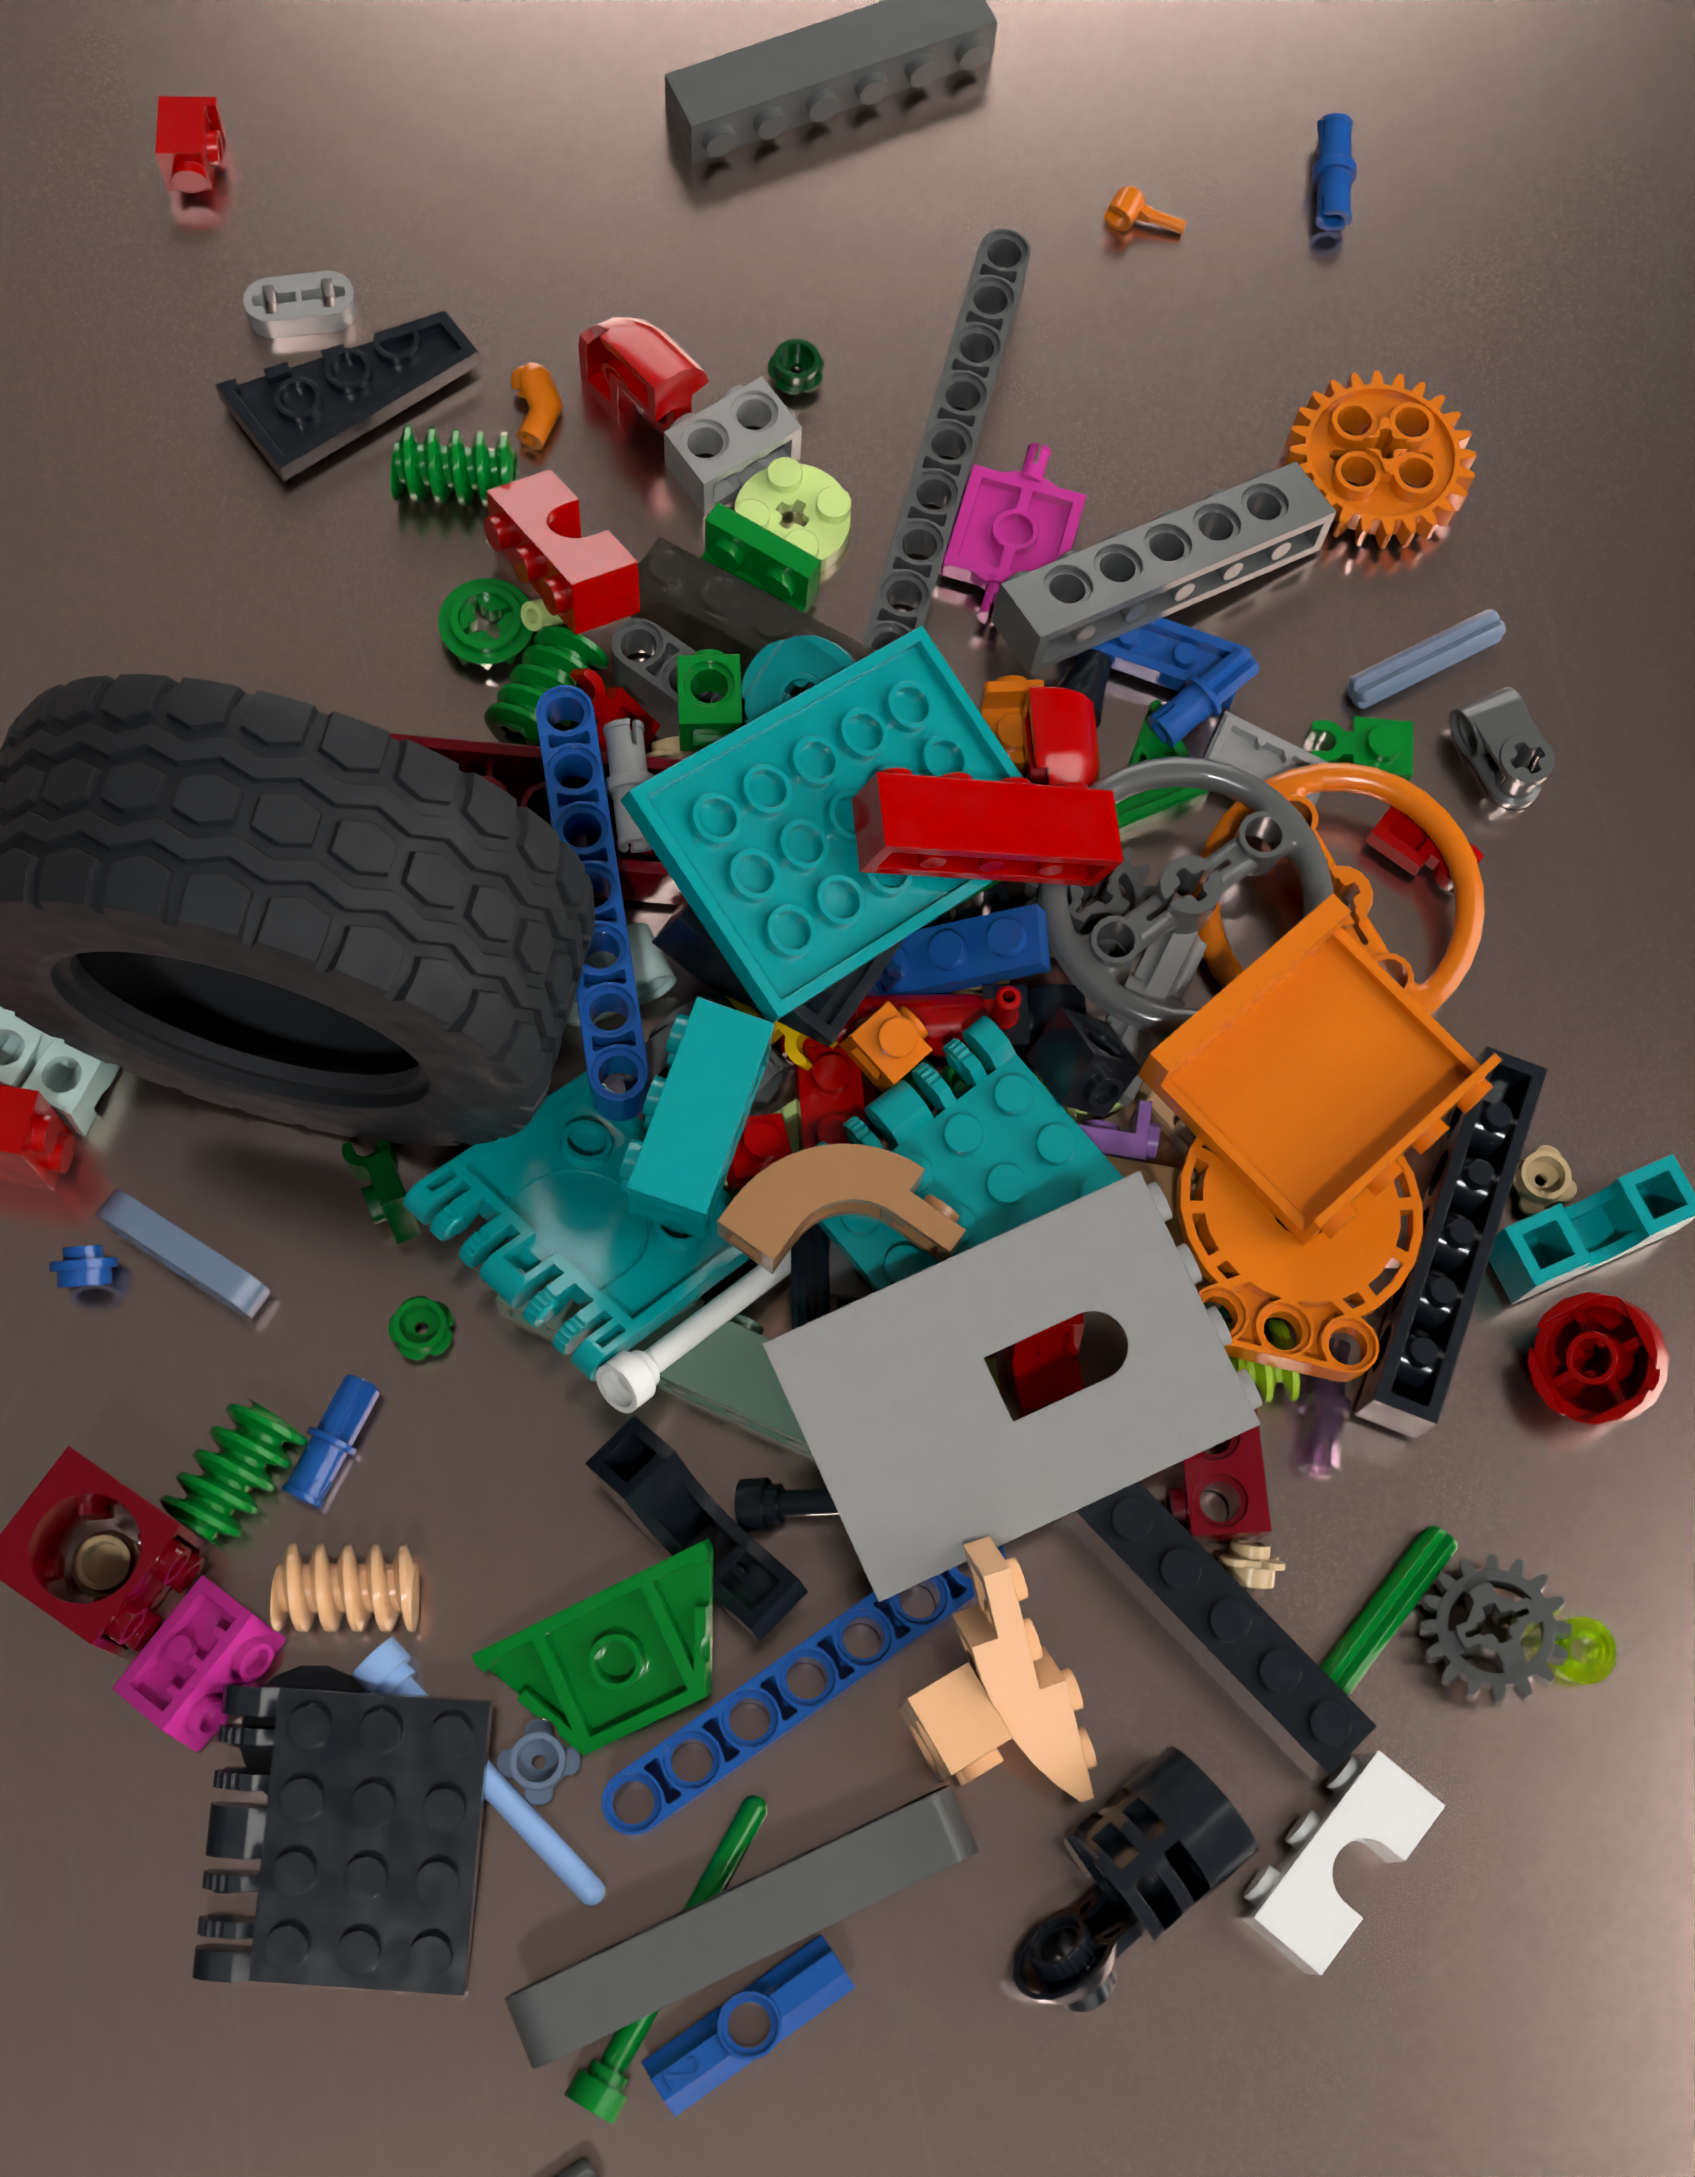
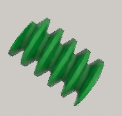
[390,424,518,508]
[484,625,610,746]
[159,1399,308,1552]

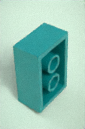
[619,997,775,1240]

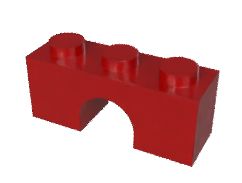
[483,469,641,635]

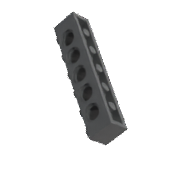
[991,462,1336,675]

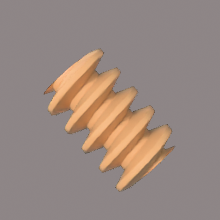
[270,1543,420,1632]

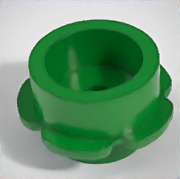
[388,1296,454,1361]

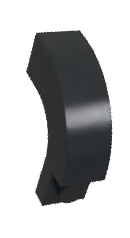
[585,1416,808,1642]

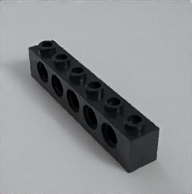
[1354,1046,1548,1439]

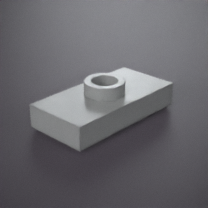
[1202,711,1328,805]

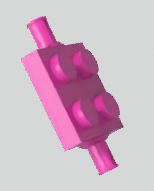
[941,443,1087,626]

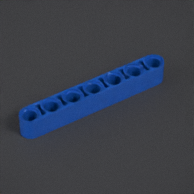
[536,685,649,1121]
[602,1545,1006,1837]

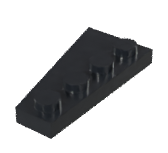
[215,310,480,482]

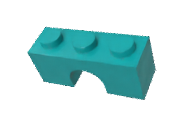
[1489,1154,1695,1305]

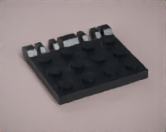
[192,1682,493,1996]

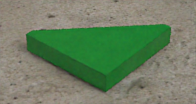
[1115,699,1209,835]

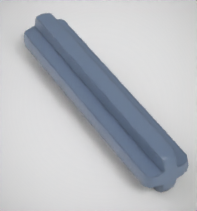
[1346,609,1506,709]

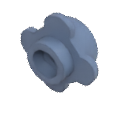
[497,1719,581,1805]

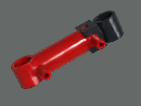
[779,984,1087,1065]

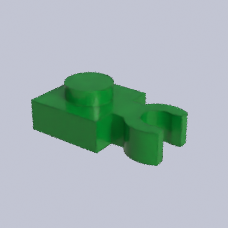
[1307,716,1413,781]

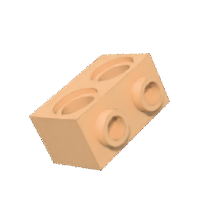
[898,1662,1013,1786]

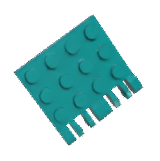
[815,1016,1124,1292]
[403,1071,750,1381]

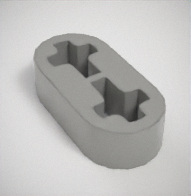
[243,271,358,339]

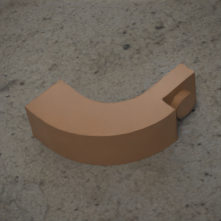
[717,1144,966,1274]

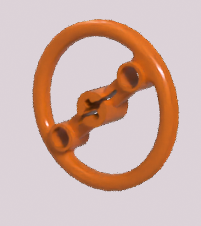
[1192,763,1485,1015]

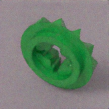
[438,578,534,671]

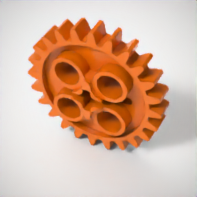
[1284,370,1476,549]

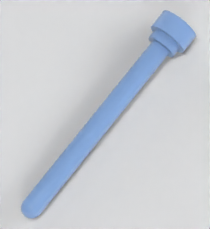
[351,1637,605,1906]

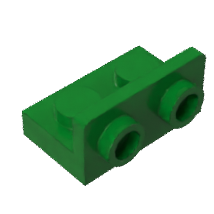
[688,502,821,639]

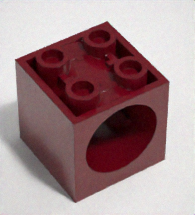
[0,1446,208,1659]

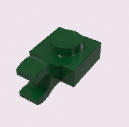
[342,1140,422,1244]

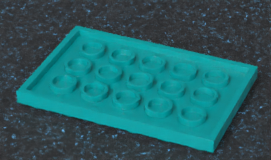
[620,626,1022,1023]

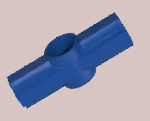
[641,1934,856,2117]

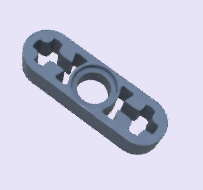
[95,1188,271,1320]

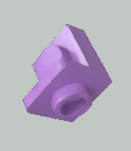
[1078,1099,1161,1162]

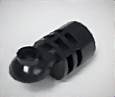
[1013,1746,1259,2013]

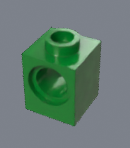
[677,649,742,751]

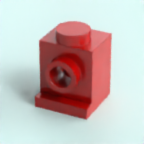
[155,96,227,193]

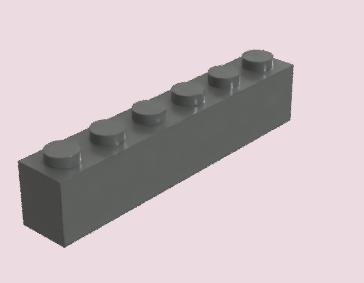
[665,0,998,163]

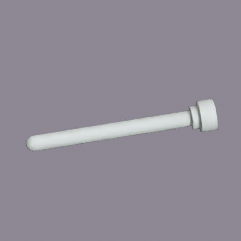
[596,1249,791,1413]

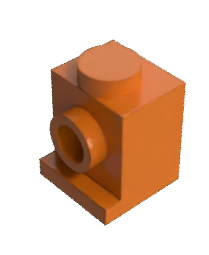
[838,1001,932,1092]

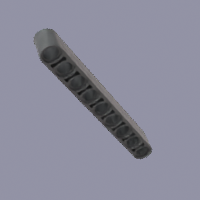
[861,228,1030,659]

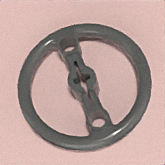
[1039,756,1333,1037]

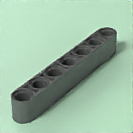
[504,1784,980,2069]

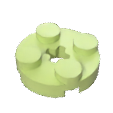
[735,457,851,572]

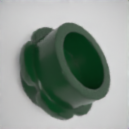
[768,338,824,395]

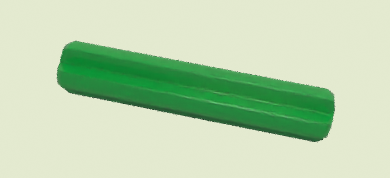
[1320,1524,1458,1695]

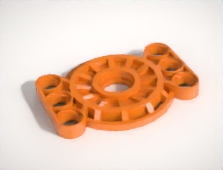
[1176,1137,1423,1382]

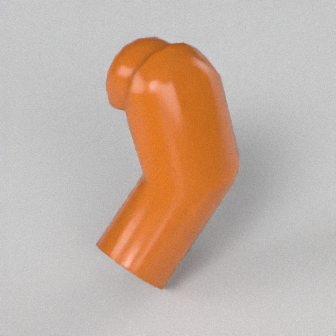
[511,362,563,450]

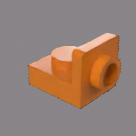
[978,675,1044,773]

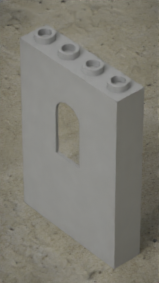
[762,1171,1262,1602]

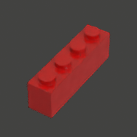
[852,768,1124,887]

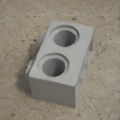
[664,376,802,515]

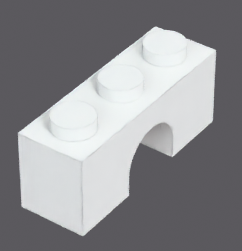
[1240,1750,1445,1976]

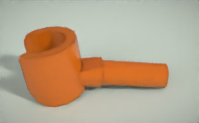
[1104,186,1186,235]

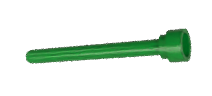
[564,1795,768,2125]

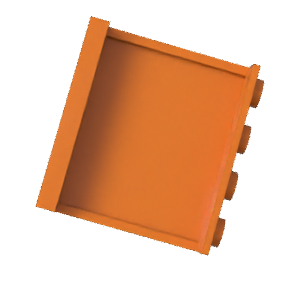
[1138,893,1502,1246]

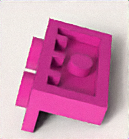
[112,1575,285,1752]

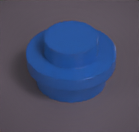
[49,1245,118,1288]

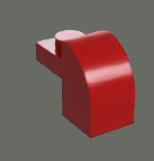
[1003,1313,1085,1422]

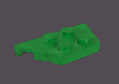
[471,1539,714,1756]

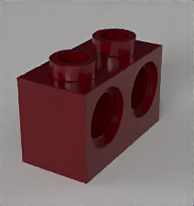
[1165,1409,1272,1545]

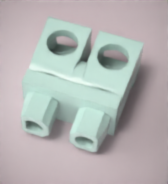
[0,1006,120,1136]

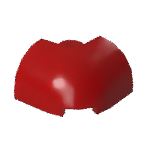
[578,317,709,432]
[1022,686,1100,788]

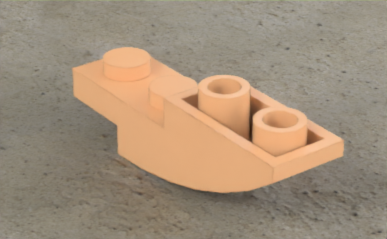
[952,1536,1097,1803]

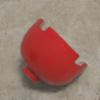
[1528,1292,1670,1426]

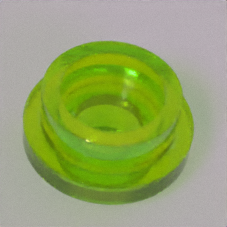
[1552,1616,1617,1685]

